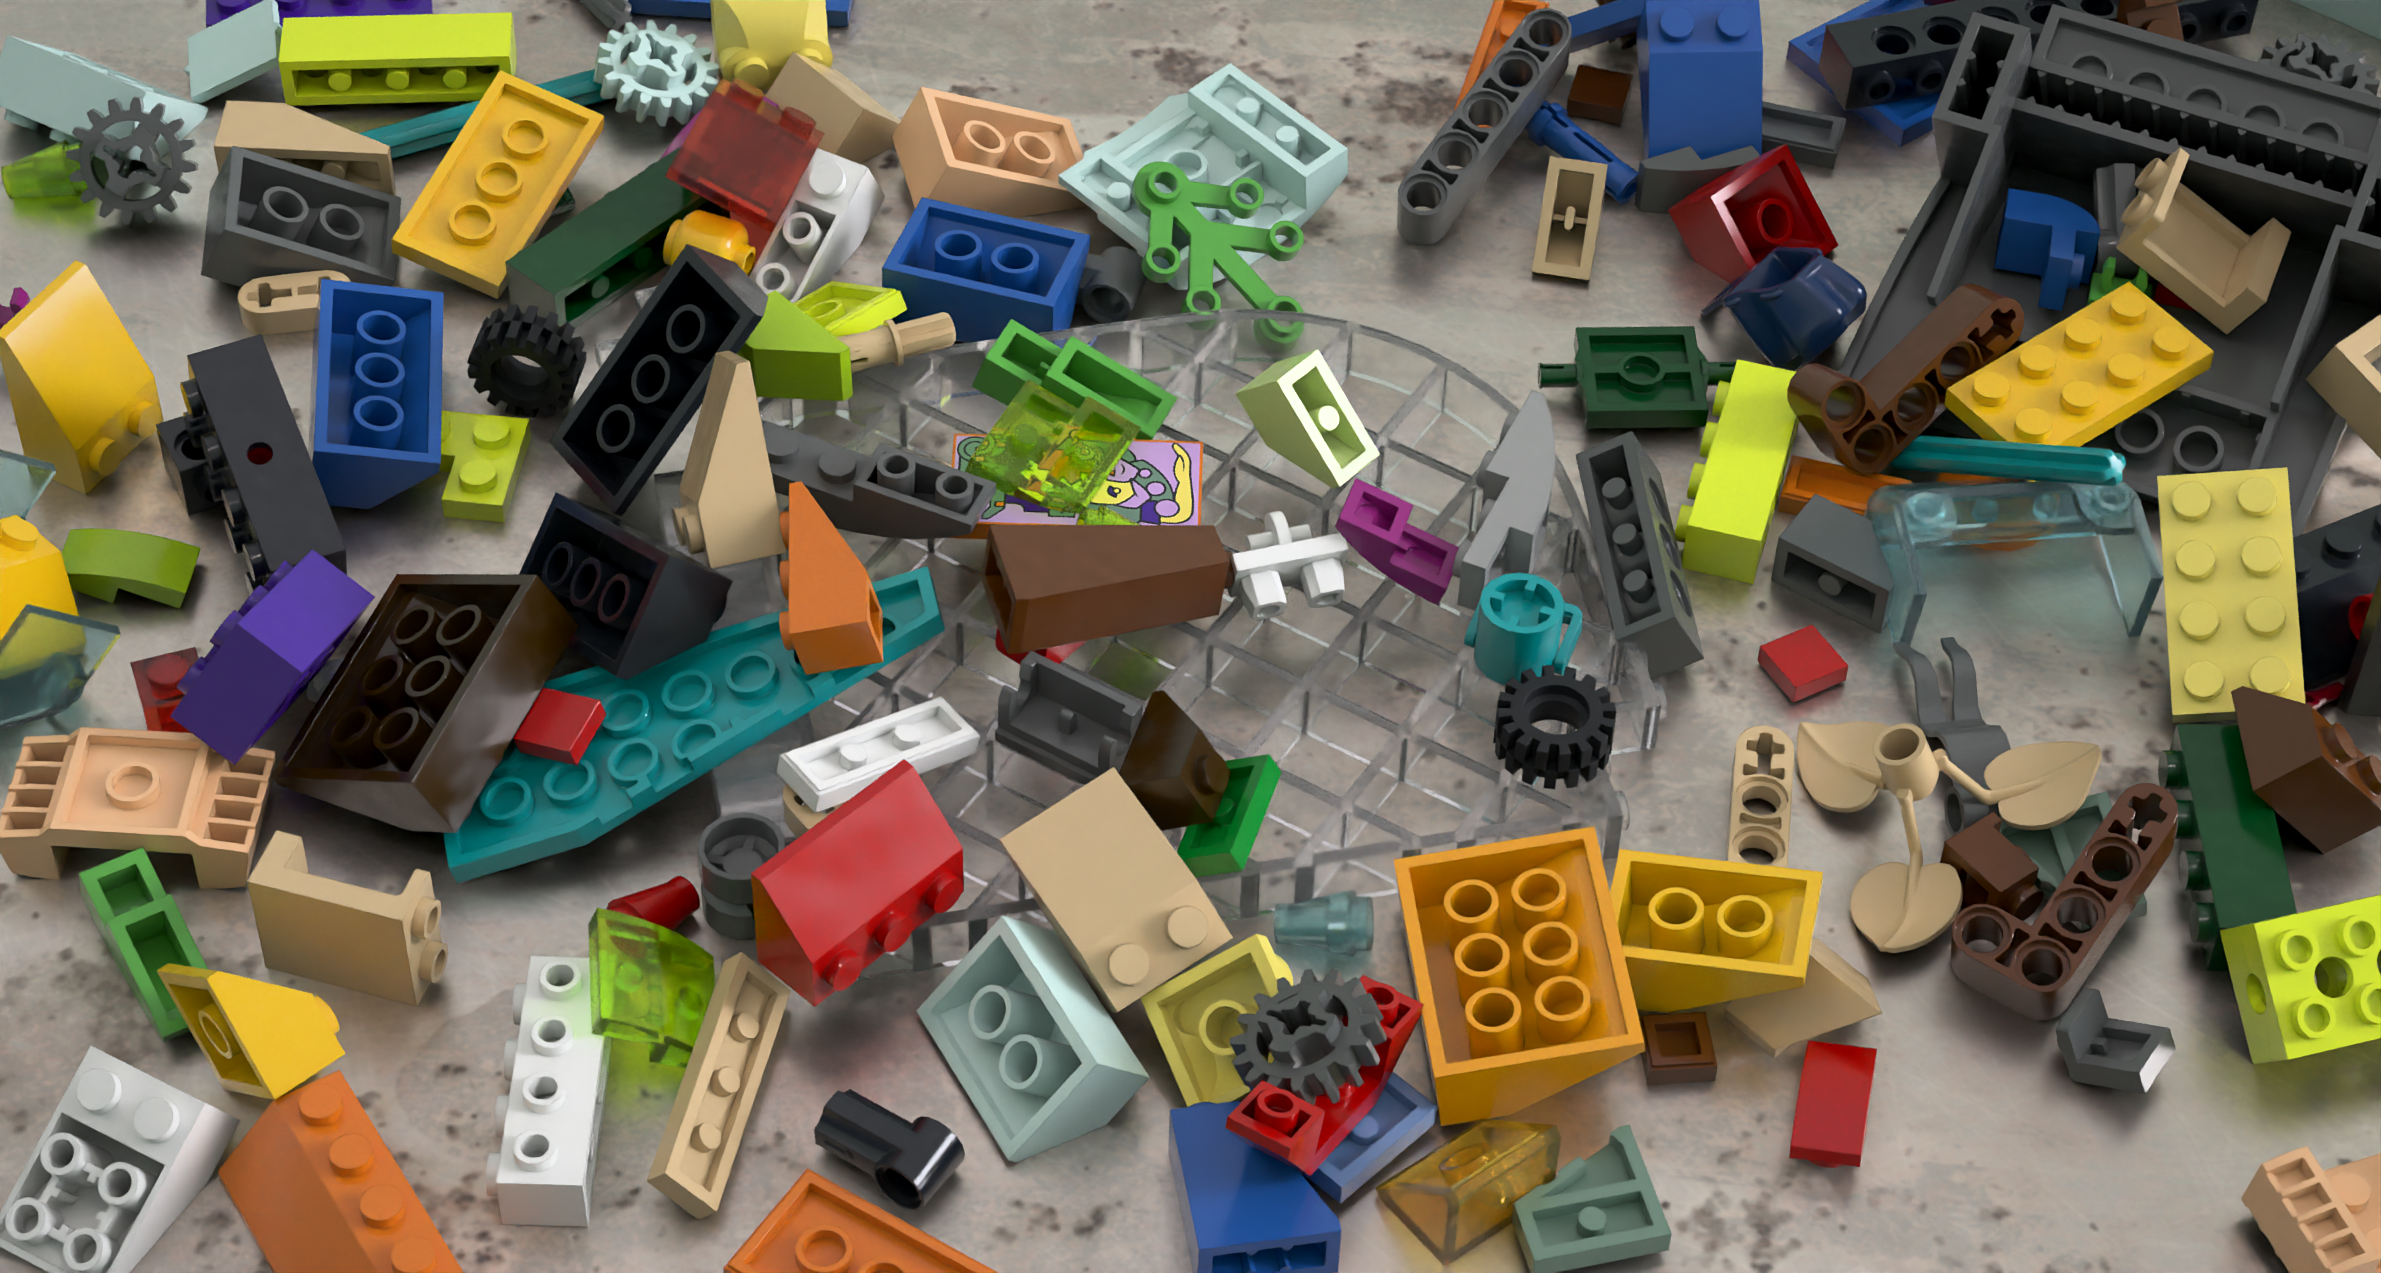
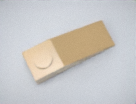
[214,101,396,195]

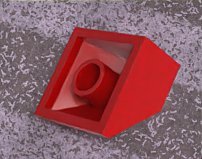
[1668,144,1839,284]

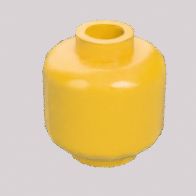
[663,210,756,276]

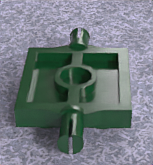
[1538,326,1736,428]

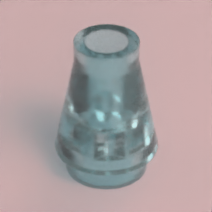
[1274,889,1374,957]

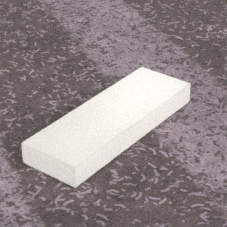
[777,696,980,813]

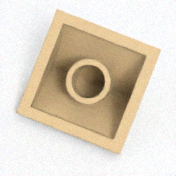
[761,52,900,172]

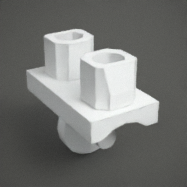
[1227,511,1348,621]

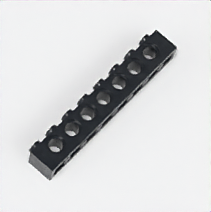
[1818,0,2259,111]

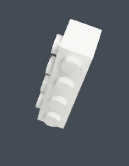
[486,956,619,1227]

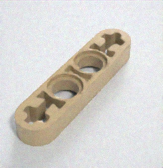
[1725,725,1795,868]

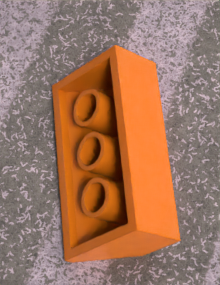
[217,1070,464,1273]

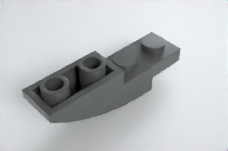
[762,420,996,539]

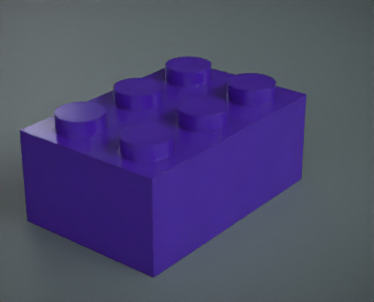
[170,549,375,765]

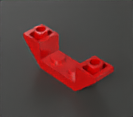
[1225,975,1424,1176]

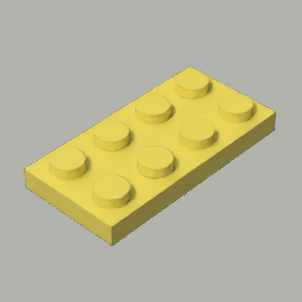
[2157,467,2305,724]

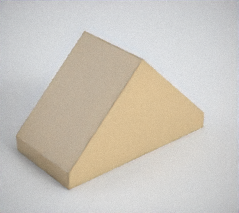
[1532,156,1608,281]

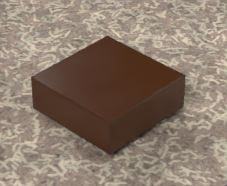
[1566,65,1633,125]
[1638,1012,1718,1085]

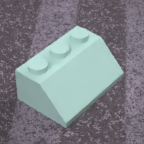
[0,35,208,168]
[916,916,1150,1163]

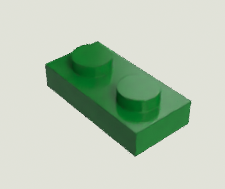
[1177,754,1282,877]

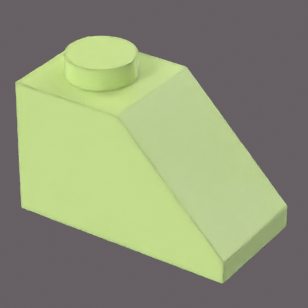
[1235,349,1380,488]

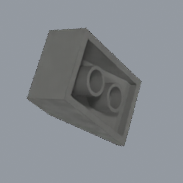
[201,145,401,287]

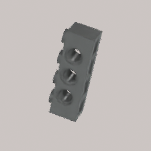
[1575,431,1704,682]

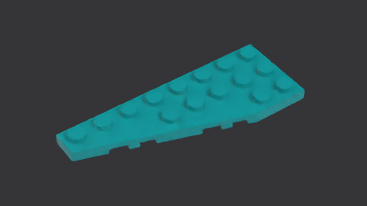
[443,566,945,884]

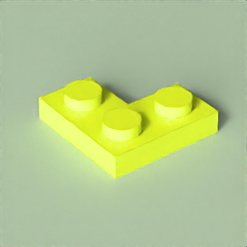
[439,410,531,523]

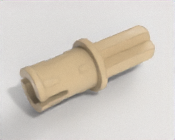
[836,312,956,373]

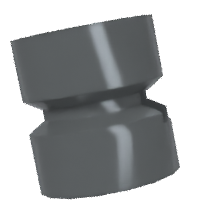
[697,813,786,940]

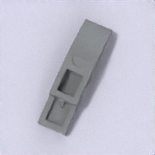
[1452,390,1555,611]

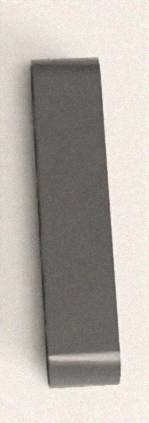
[1397,8,1572,246]

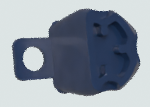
[1701,247,1867,371]

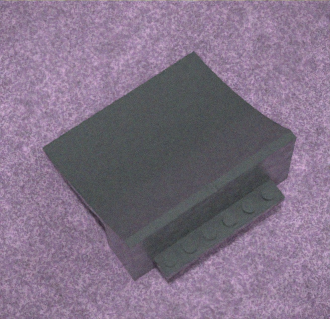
[1839,4,2381,538]

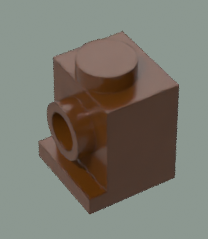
[1940,812,2044,921]

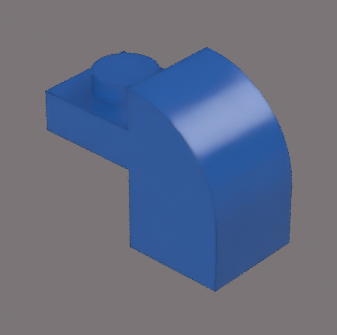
[1994,188,2100,311]

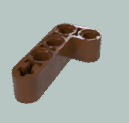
[1787,283,2024,475]
[1950,783,2178,1021]

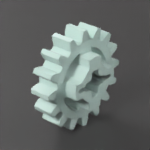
[593,20,719,126]

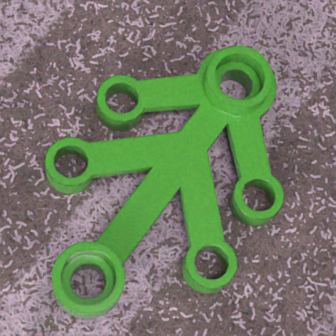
[1132,161,1305,349]

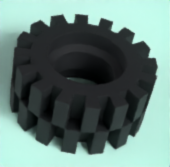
[467,304,587,418]
[1493,665,1616,789]

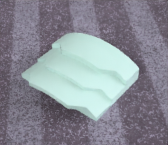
[1058,63,1348,290]

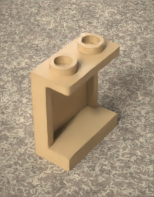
[2116,147,2291,334]
[247,830,448,1007]

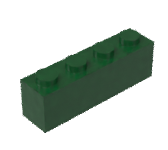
[505,147,730,328]
[2158,724,2297,970]

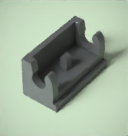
[995,651,1143,785]

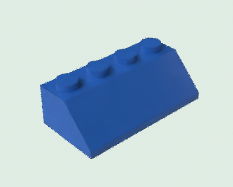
[308,279,444,509]

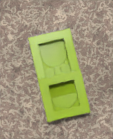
[62,528,201,609]

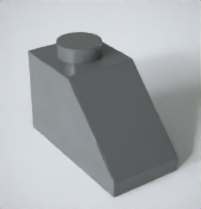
[1771,494,1895,634]

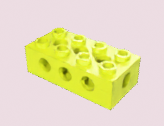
[2220,894,2381,1064]

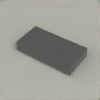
[1762,101,1846,169]

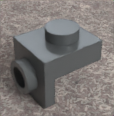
[2056,988,2176,1094]

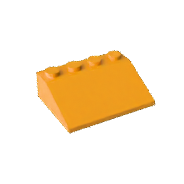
[1393,826,1645,1126]

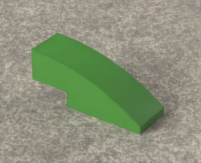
[971,319,1178,440]
[79,847,208,1042]

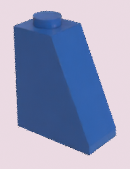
[1168,1101,1342,1273]

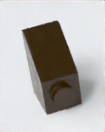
[1119,690,1232,831]

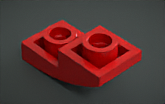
[1789,1040,1877,1168]

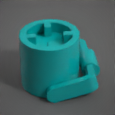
[1464,572,1583,685]

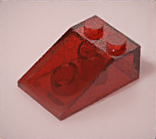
[665,78,825,233]

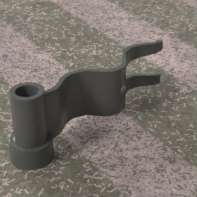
[1893,637,2011,836]

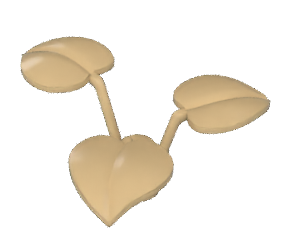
[1797,721,2102,953]

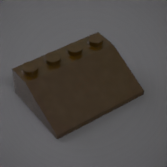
[271,574,579,833]

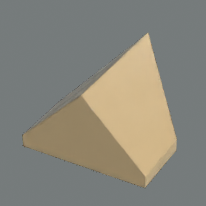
[1724,938,1883,1058]

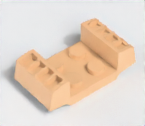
[0,727,276,889]
[2241,1146,2381,1273]

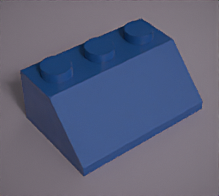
[882,197,1090,348]

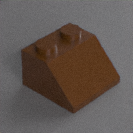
[2231,686,2381,854]

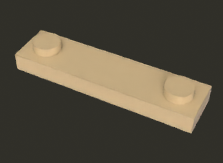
[647,952,791,1220]

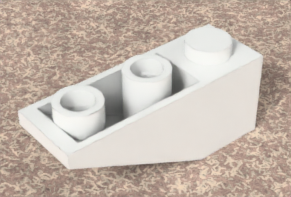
[749,148,885,303]

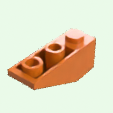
[779,481,883,675]

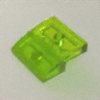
[965,379,1142,515]
[588,908,715,1068]

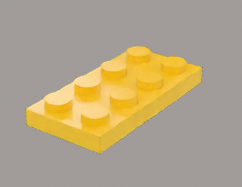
[392,70,604,299]
[1944,282,2214,447]

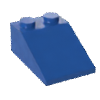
[1636,0,1763,160]

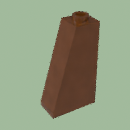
[981,525,1234,654]

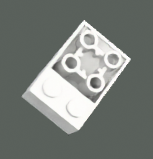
[0,1046,241,1273]

